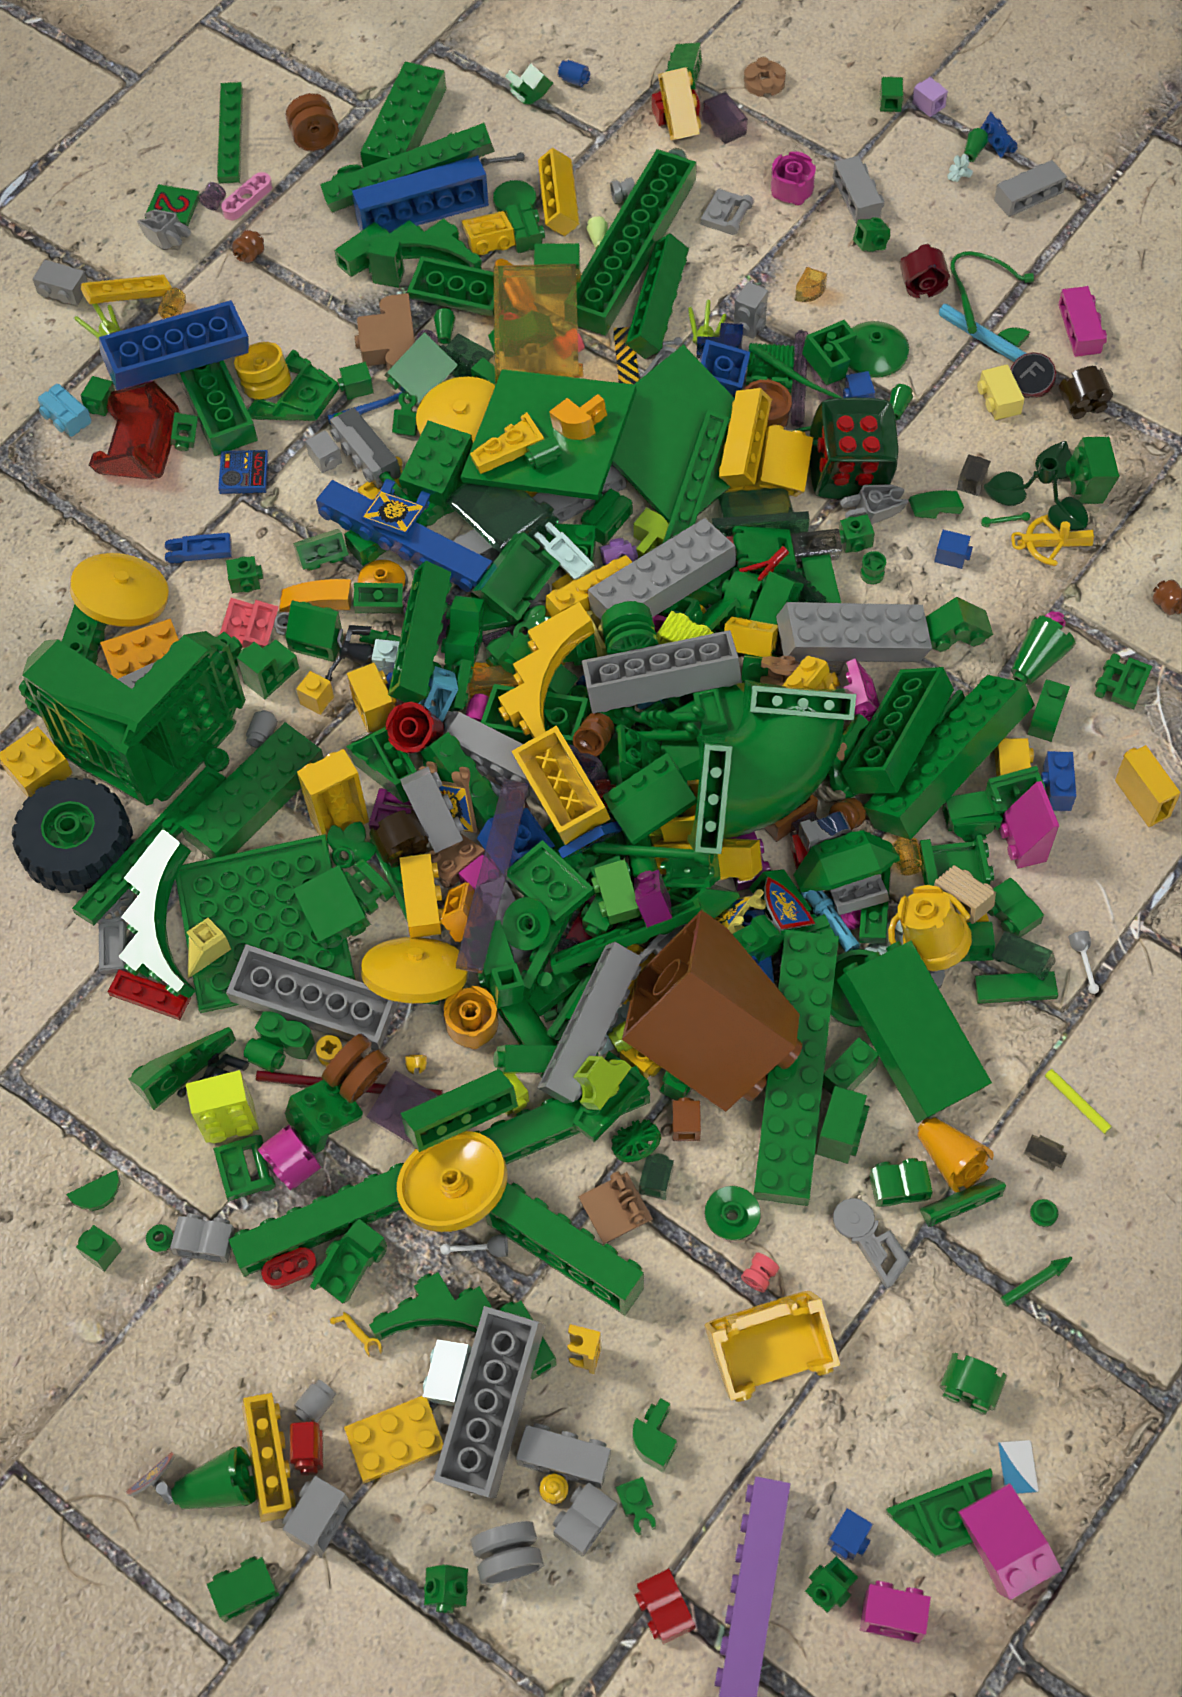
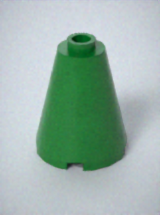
[1011,615,1076,685]
[171,1446,257,1509]

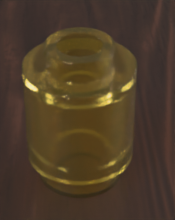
[158,288,186,319]
[892,837,922,876]

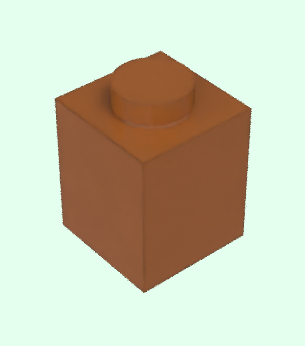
[672,1097,701,1141]

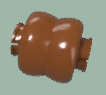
[232,230,265,263]
[1152,579,1182,615]
[829,797,866,830]

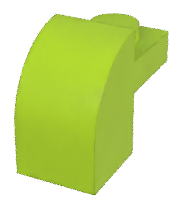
[633,507,668,559]

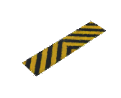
[613,327,639,384]

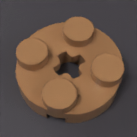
[744,57,786,97]

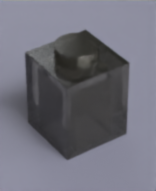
[957,454,991,496]

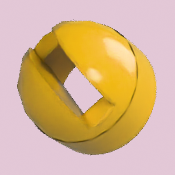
[405,1055,427,1074]

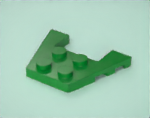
[248,349,340,421]

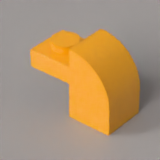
[549,394,607,440]

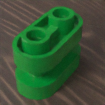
[345,859,394,915]

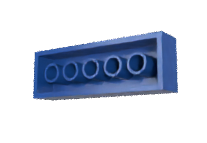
[352,156,489,233]
[99,300,249,390]

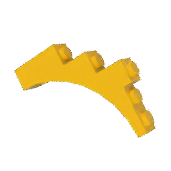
[498,602,595,739]

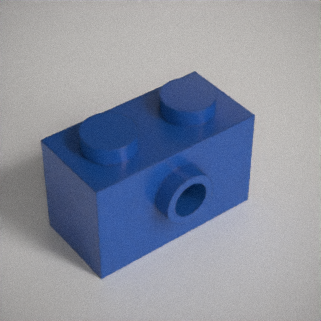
[1041,751,1076,811]

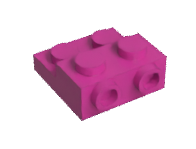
[843,658,880,728]

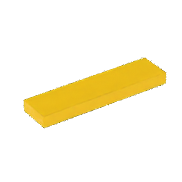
[80,274,173,304]

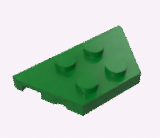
[885,1468,993,1558]

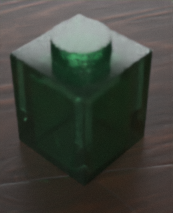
[639,1153,674,1200]

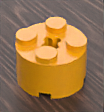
[444,986,499,1049]

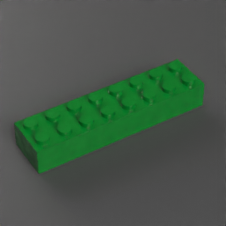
[863,675,1035,840]

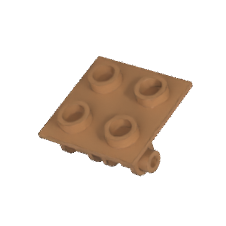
[426,834,485,889]
[578,1171,653,1245]

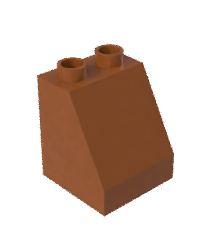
[622,910,803,1112]

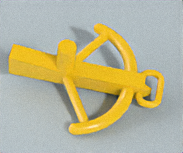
[1011,514,1094,566]

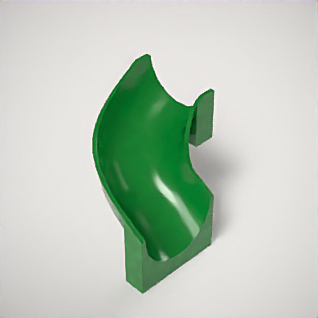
[687,680,857,854]

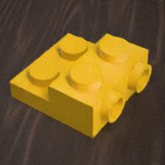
[461,211,516,255]

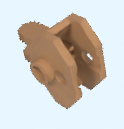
[760,656,800,686]

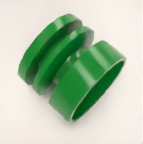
[600,601,659,655]

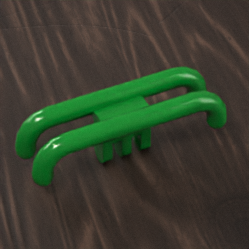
[616,704,706,741]

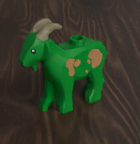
[817,714,869,802]

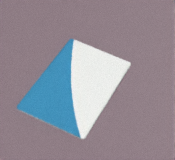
[998,1440,1038,1493]

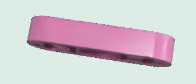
[221,172,272,220]

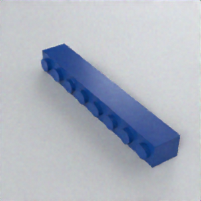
[316,480,493,594]

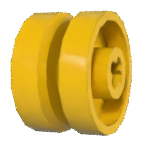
[234,342,291,399]

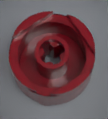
[900,244,950,298]

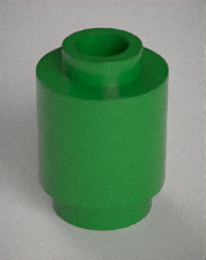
[524,437,562,469]
[243,1038,286,1073]

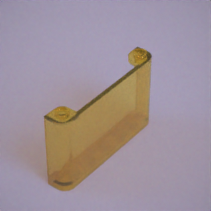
[494,264,583,383]

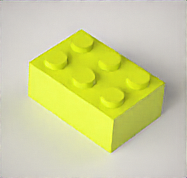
[186,1070,259,1143]

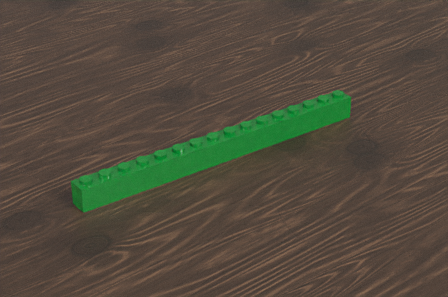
[228,1065,650,1277]

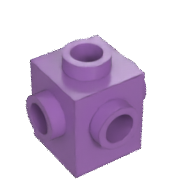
[599,538,638,566]

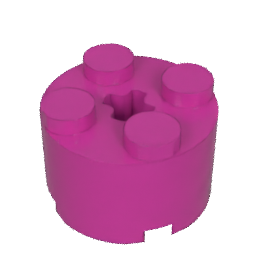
[771,151,816,205]
[258,1124,322,1191]

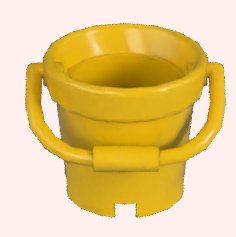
[888,885,972,971]

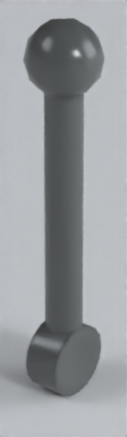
[480,152,525,166]

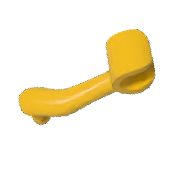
[330,1312,383,1357]

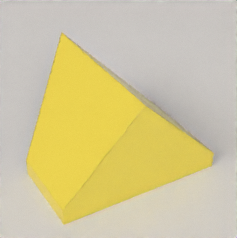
[186,918,231,979]

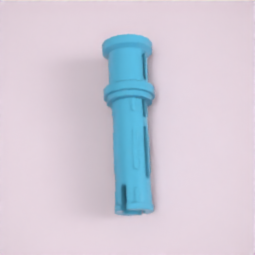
[801,890,861,952]

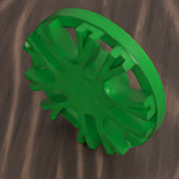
[611,1119,661,1162]

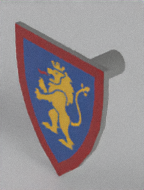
[764,877,815,931]
[126,1452,175,1505]

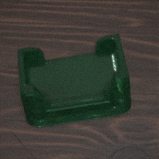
[446,483,559,554]

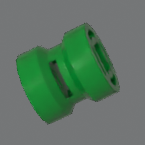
[860,551,887,585]

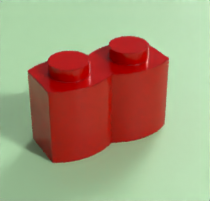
[290,1422,324,1476]
[634,1568,696,1645]

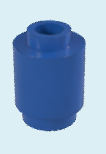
[558,60,591,87]

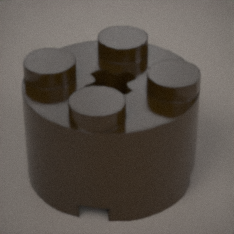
[1059,366,1113,420]
[369,810,429,868]

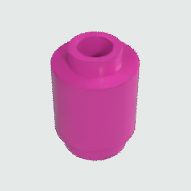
[465,694,489,723]

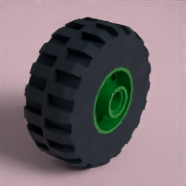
[12,778,133,893]

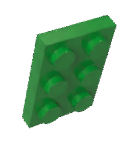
[504,840,595,926]

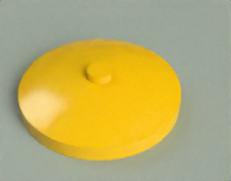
[416,377,496,443]
[70,553,169,627]
[361,937,468,1003]
[397,1131,507,1232]

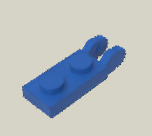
[165,533,232,564]

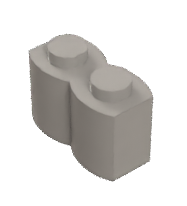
[170,1213,235,1263]
[553,1482,617,1557]

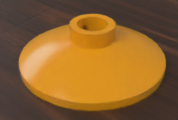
[358,560,406,588]

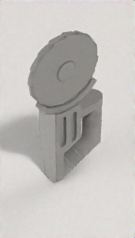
[833,1198,910,1289]

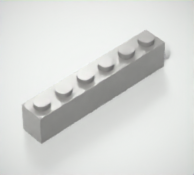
[537,942,642,1104]

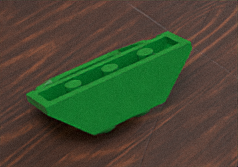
[793,830,900,892]

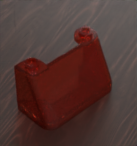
[89,381,180,480]

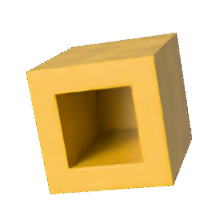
[296,671,334,715]

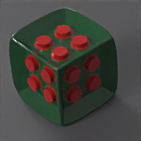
[809,397,898,499]

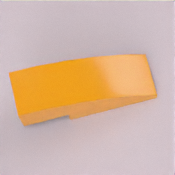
[279,579,353,612]

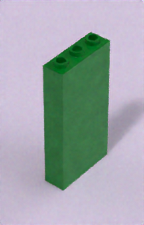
[837,941,992,1123]

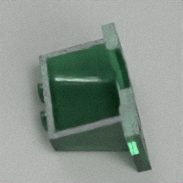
[712,488,810,548]

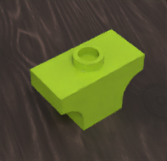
[573,1056,632,1110]

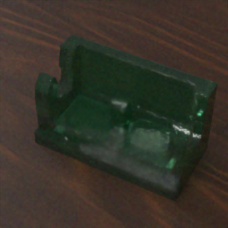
[992,931,1056,981]

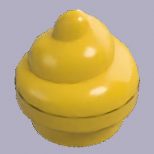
[539,1473,569,1504]

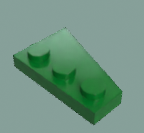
[573,1051,650,1142]

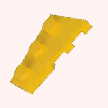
[470,412,544,474]

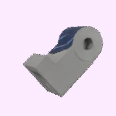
[798,812,852,853]

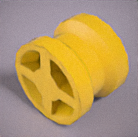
[316,1035,343,1067]

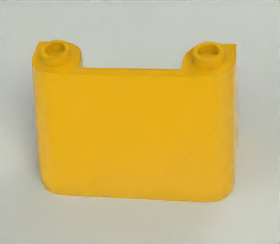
[704,1291,840,1402]

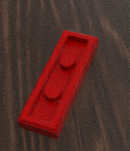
[107,969,191,1021]

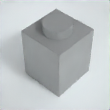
[305,430,342,473]

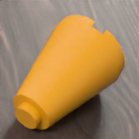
[918,1117,994,1192]

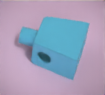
[419,666,458,722]

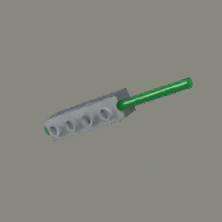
[330,407,427,526]

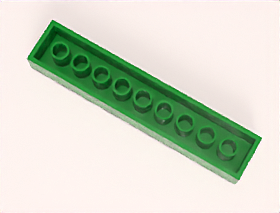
[564,149,697,336]
[753,929,839,1206]

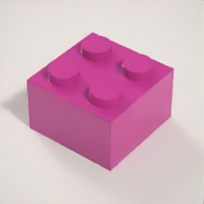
[859,1581,931,1643]

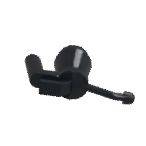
[325,625,374,681]
[177,1053,249,1098]

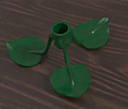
[984,441,1088,531]

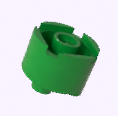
[721,567,765,620]
[940,1353,1007,1415]

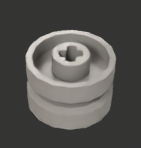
[471,1521,544,1585]

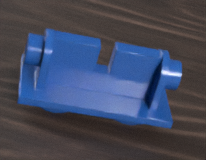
[981,112,1018,158]

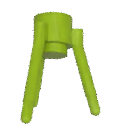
[688,300,727,349]
[74,304,121,340]

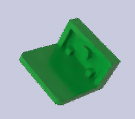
[285,1080,363,1154]

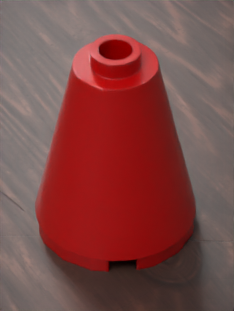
[385,702,444,753]

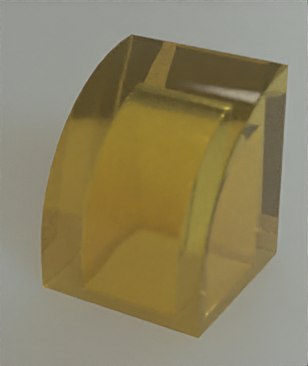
[795,267,827,302]

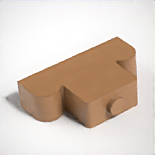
[354,294,415,371]

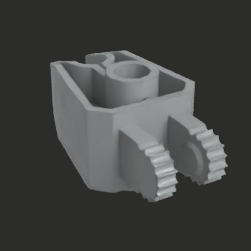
[137,210,191,250]
[840,485,908,524]

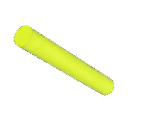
[1045,1069,1112,1134]

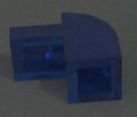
[696,323,743,359]

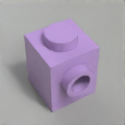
[912,77,948,117]

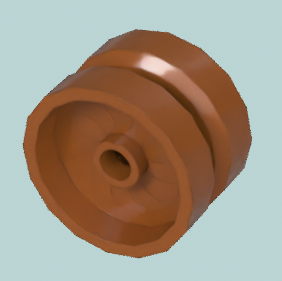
[285,93,339,151]
[744,380,792,430]
[322,1033,390,1103]

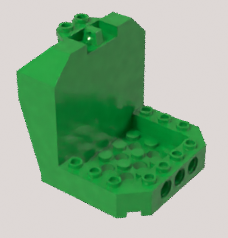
[19,631,246,806]

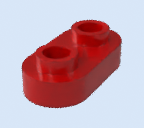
[261,1247,317,1289]

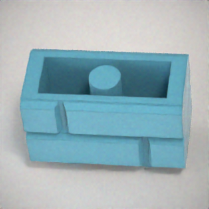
[37,383,92,437]

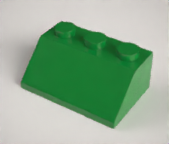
[603,753,697,845]

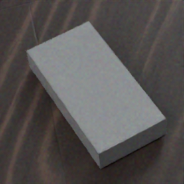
[99,921,127,975]

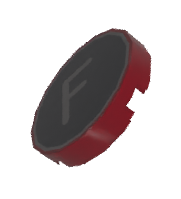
[1011,352,1056,398]

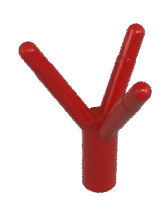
[739,546,789,581]

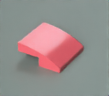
[219,598,279,648]

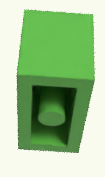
[591,859,641,925]

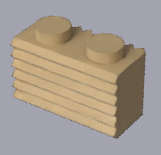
[934,865,996,924]

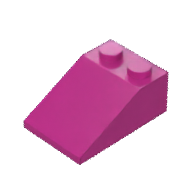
[999,781,1059,869]
[958,1484,1062,1600]

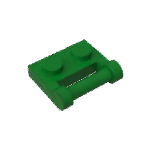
[213,1135,276,1202]

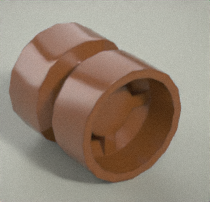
[573,712,615,758]

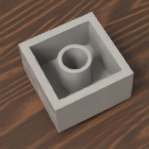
[283,1476,352,1558]

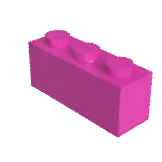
[1058,286,1107,357]

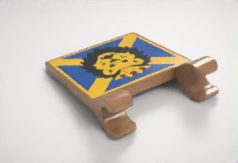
[419,762,477,833]

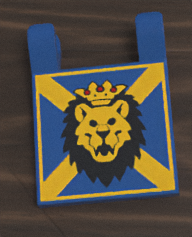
[361,479,431,537]

